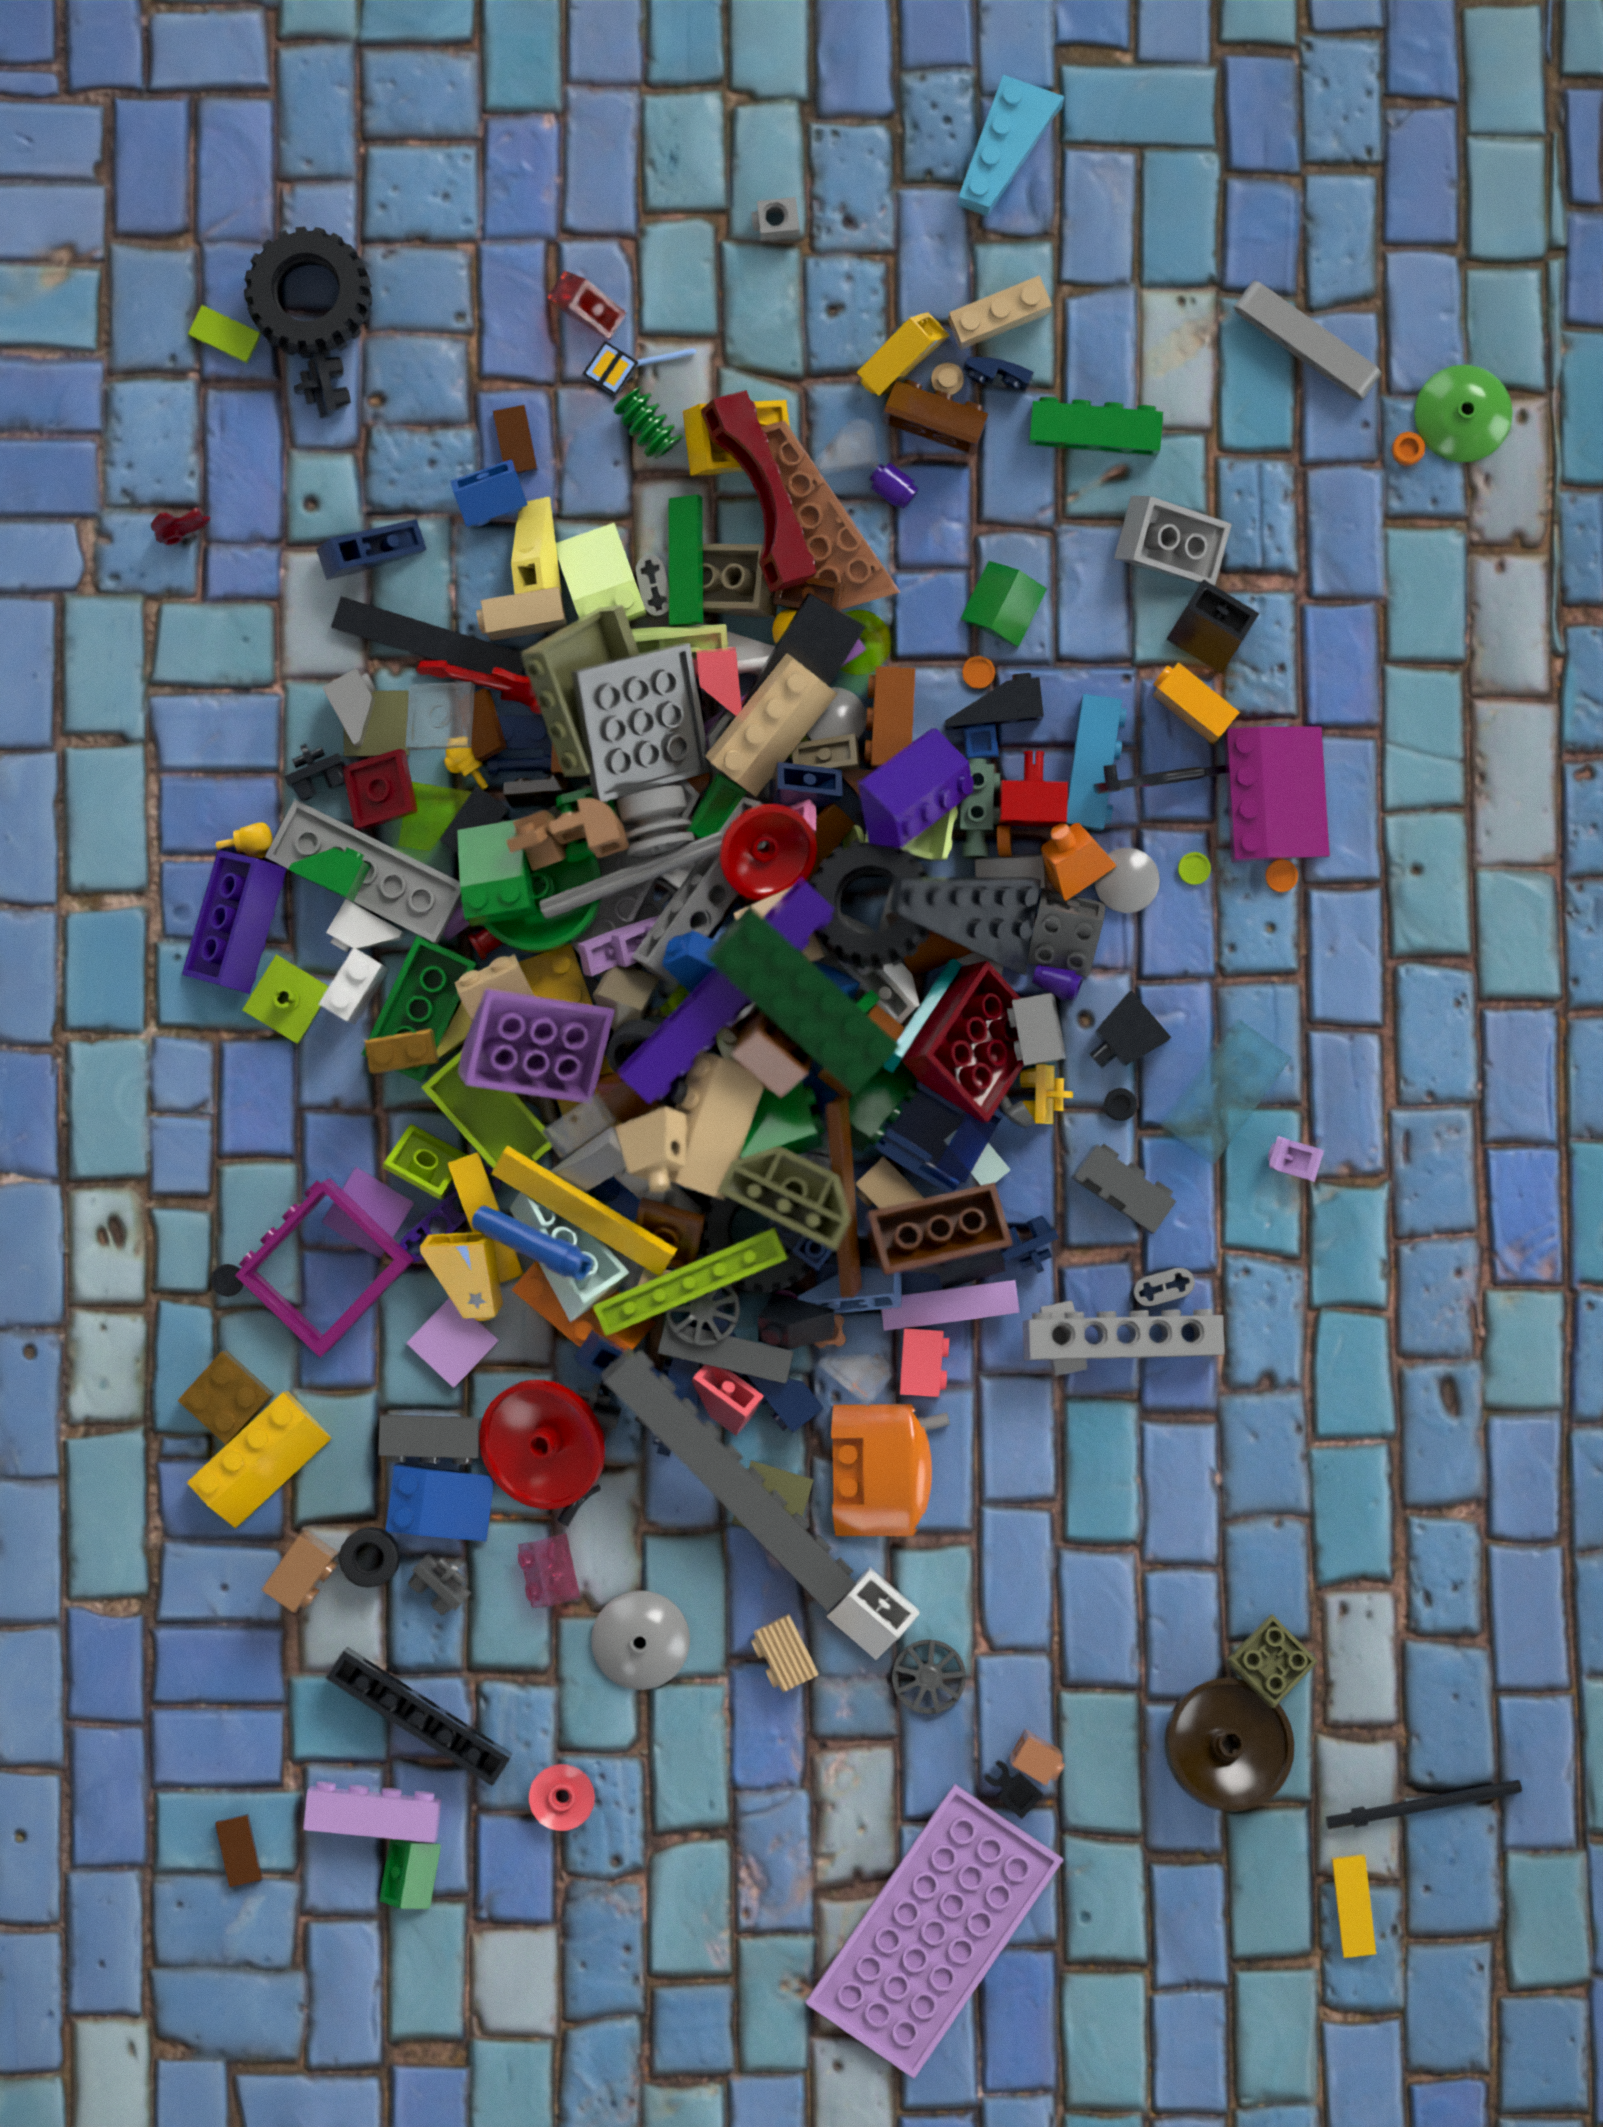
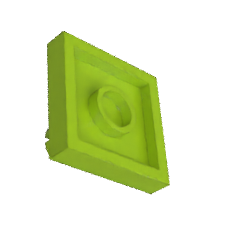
[242,954,329,1044]

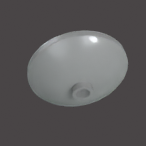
[591,1590,690,1690]

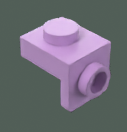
[1268,1136,1324,1182]

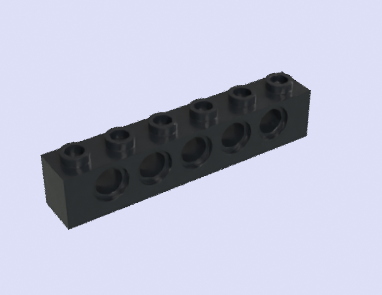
[326,1647,513,1786]

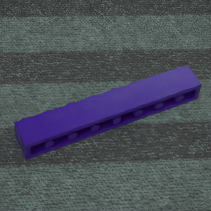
[617,878,834,1104]

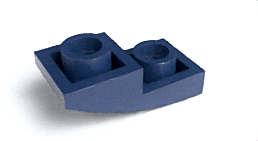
[963,357,1034,389]
[764,1218,834,1271]

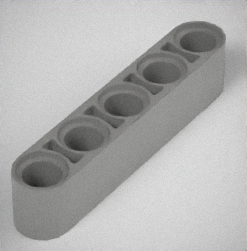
[1233,280,1382,401]

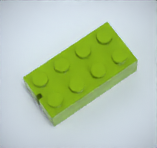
[421,1051,560,1186]

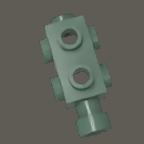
[954,758,1000,859]

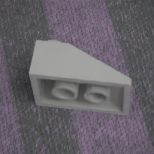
[1114,496,1232,586]

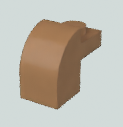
[549,798,629,858]
[506,811,567,871]

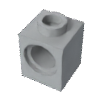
[751,197,799,241]

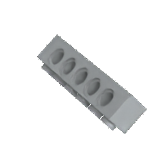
[631,796,767,985]
[1023,1309,1225,1361]

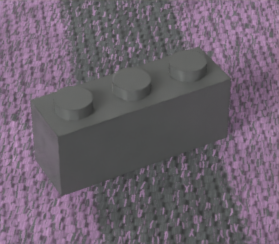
[379,1414,481,1464]

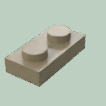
[792,733,860,771]

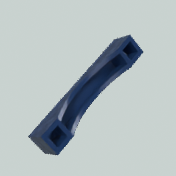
[697,1253,824,1433]

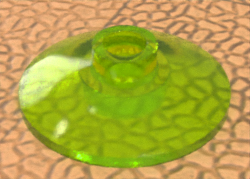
[840,610,891,675]

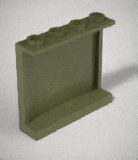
[521,605,639,776]

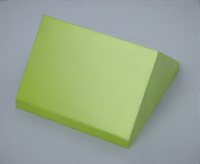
[382,1123,467,1199]

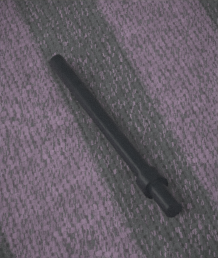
[1326,1780,1522,1830]

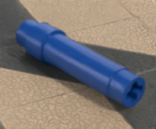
[472,1205,592,1281]

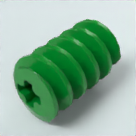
[613,386,683,459]

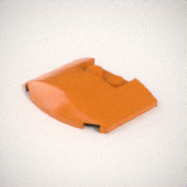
[831,1404,932,1536]

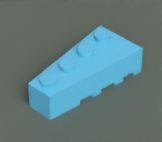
[957,75,1064,216]

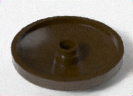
[1165,1678,1294,1812]

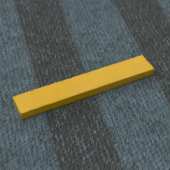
[491,1146,677,1277]

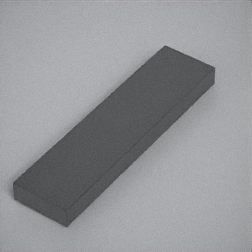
[658,1321,794,1384]

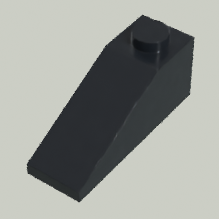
[944,673,1044,730]

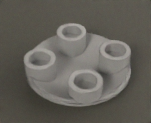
[806,687,867,741]
[1094,848,1160,913]

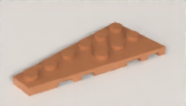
[761,421,900,610]

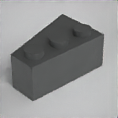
[1071,1144,1176,1234]

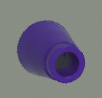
[1032,965,1083,1002]

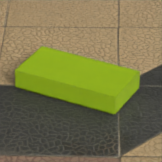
[188,305,262,364]

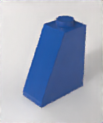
[662,930,716,994]

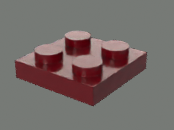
[342,748,418,831]

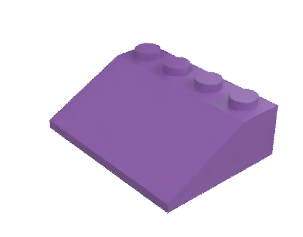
[457,989,614,1104]

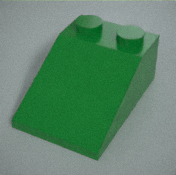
[457,819,537,927]

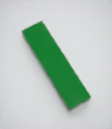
[668,494,703,627]

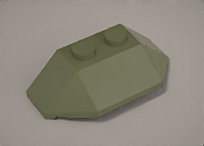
[718,1146,851,1250]

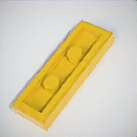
[1331,1854,1376,1958]

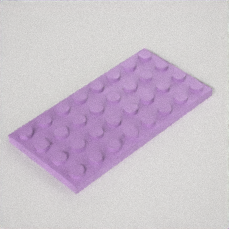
[805,1783,1063,2078]

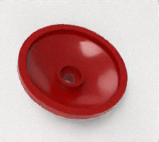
[719,804,817,900]

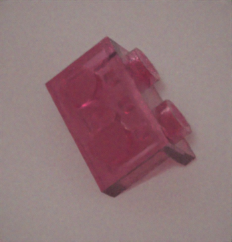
[518,1533,581,1608]

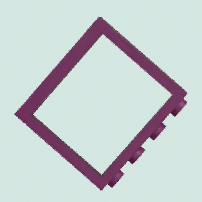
[235,1178,415,1357]

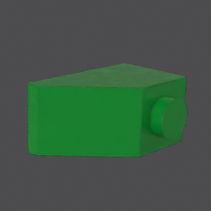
[288,847,371,902]

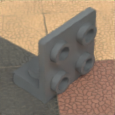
[1028,889,1106,977]

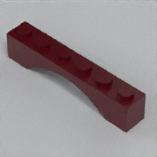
[700,390,817,593]

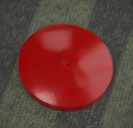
[479,1379,605,1509]

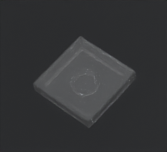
[406,682,475,750]

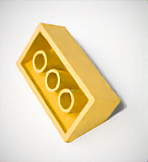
[186,1391,332,1529]

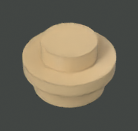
[931,363,964,395]

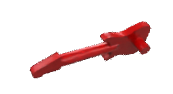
[416,660,542,714]

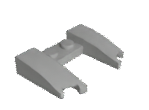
[551,1126,701,1223]

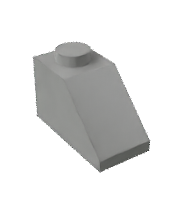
[322,668,376,748]

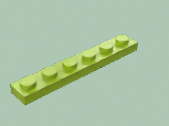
[593,1227,788,1336]

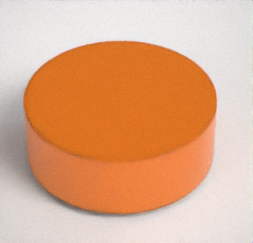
[1391,432,1425,466]
[997,824,1013,857]

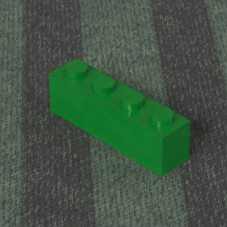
[1028,397,1163,456]

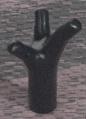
[557,1485,601,1526]

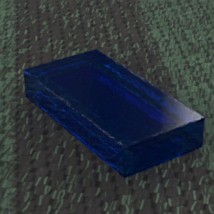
[936,1113,997,1183]

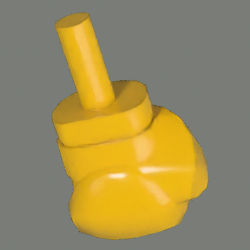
[443,737,489,790]
[216,822,273,859]

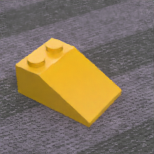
[682,400,790,476]

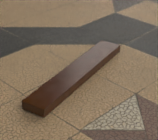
[826,1096,862,1298]

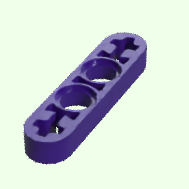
[399,1167,502,1263]

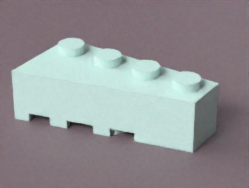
[509,1192,629,1322]

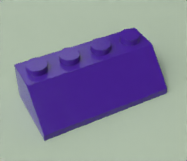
[858,728,974,848]
[182,850,287,994]

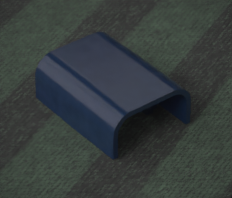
[869,1080,1005,1193]

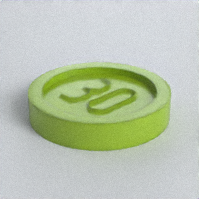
[1178,852,1211,885]

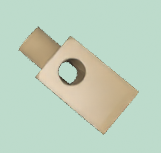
[616,1107,686,1192]

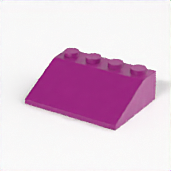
[1223,726,1330,863]

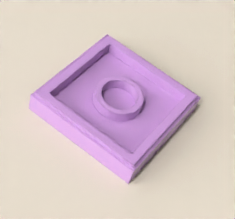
[407,1297,500,1388]

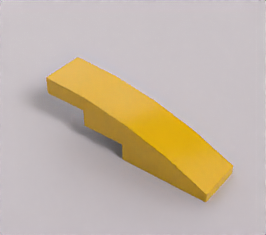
[447,1152,524,1283]

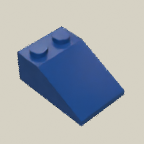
[386,1463,495,1542]

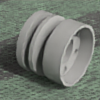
[615,786,695,858]

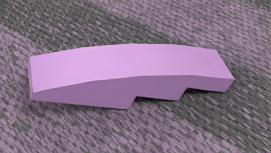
[578,915,711,977]
[881,1280,1020,1331]

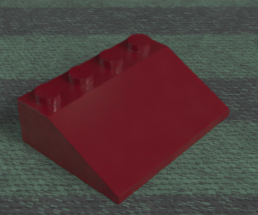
[901,960,1024,1123]

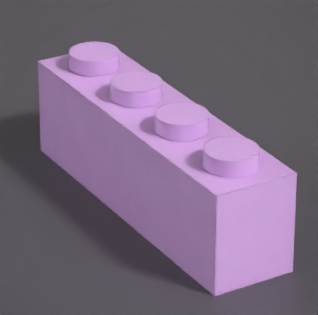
[303,1782,442,1843]

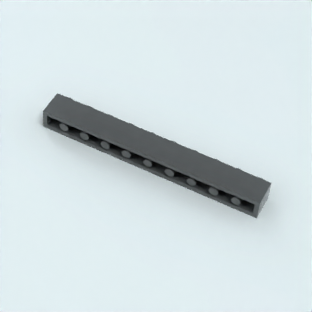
[600,1347,856,1611]

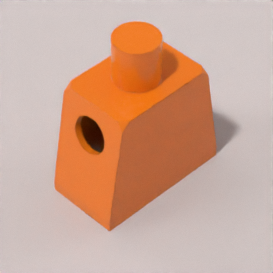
[1041,823,1117,902]

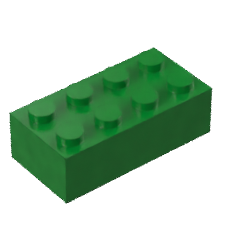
[361,936,479,1083]

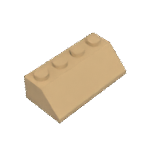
[705,653,838,797]
[668,1050,764,1200]

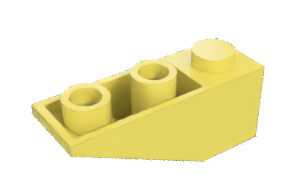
[511,497,562,594]

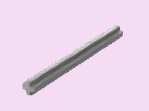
[539,832,724,918]

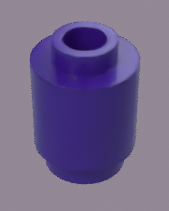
[869,462,919,509]

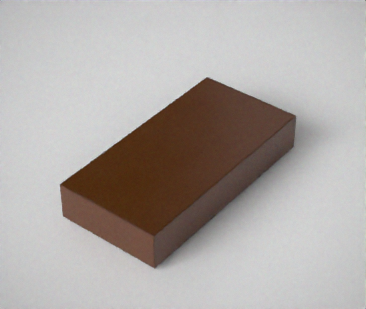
[493,405,538,474]
[458,688,507,762]
[215,1814,263,1887]

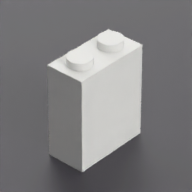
[319,948,389,1025]

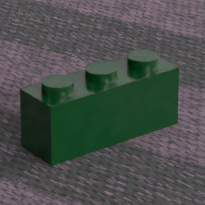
[848,1061,920,1153]

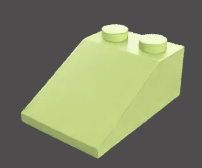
[556,523,647,622]

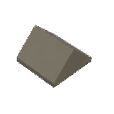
[593,965,659,1049]

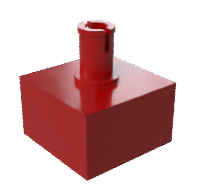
[998,751,1068,827]

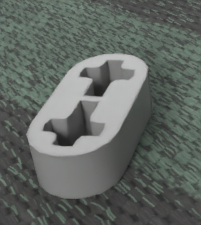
[636,555,669,618]
[1133,1268,1195,1306]

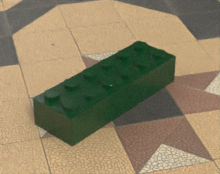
[704,905,900,1095]

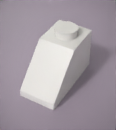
[326,899,405,952]

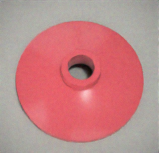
[529,1764,595,1831]

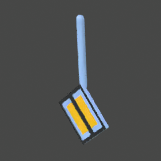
[582,340,697,397]

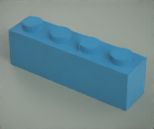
[1066,694,1127,832]

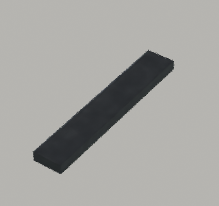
[331,596,525,676]

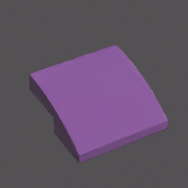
[321,1166,414,1258]

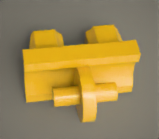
[1020,1064,1073,1124]

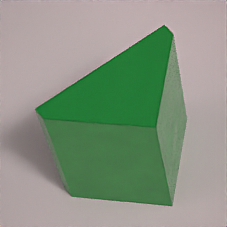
[960,561,1047,648]

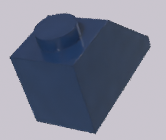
[769,762,842,809]

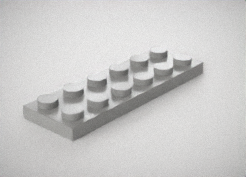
[265,799,462,944]

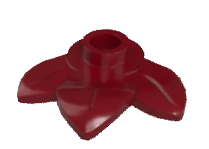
[150,507,211,545]

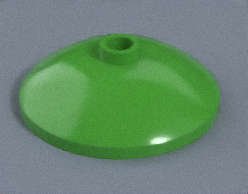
[1414,365,1513,463]

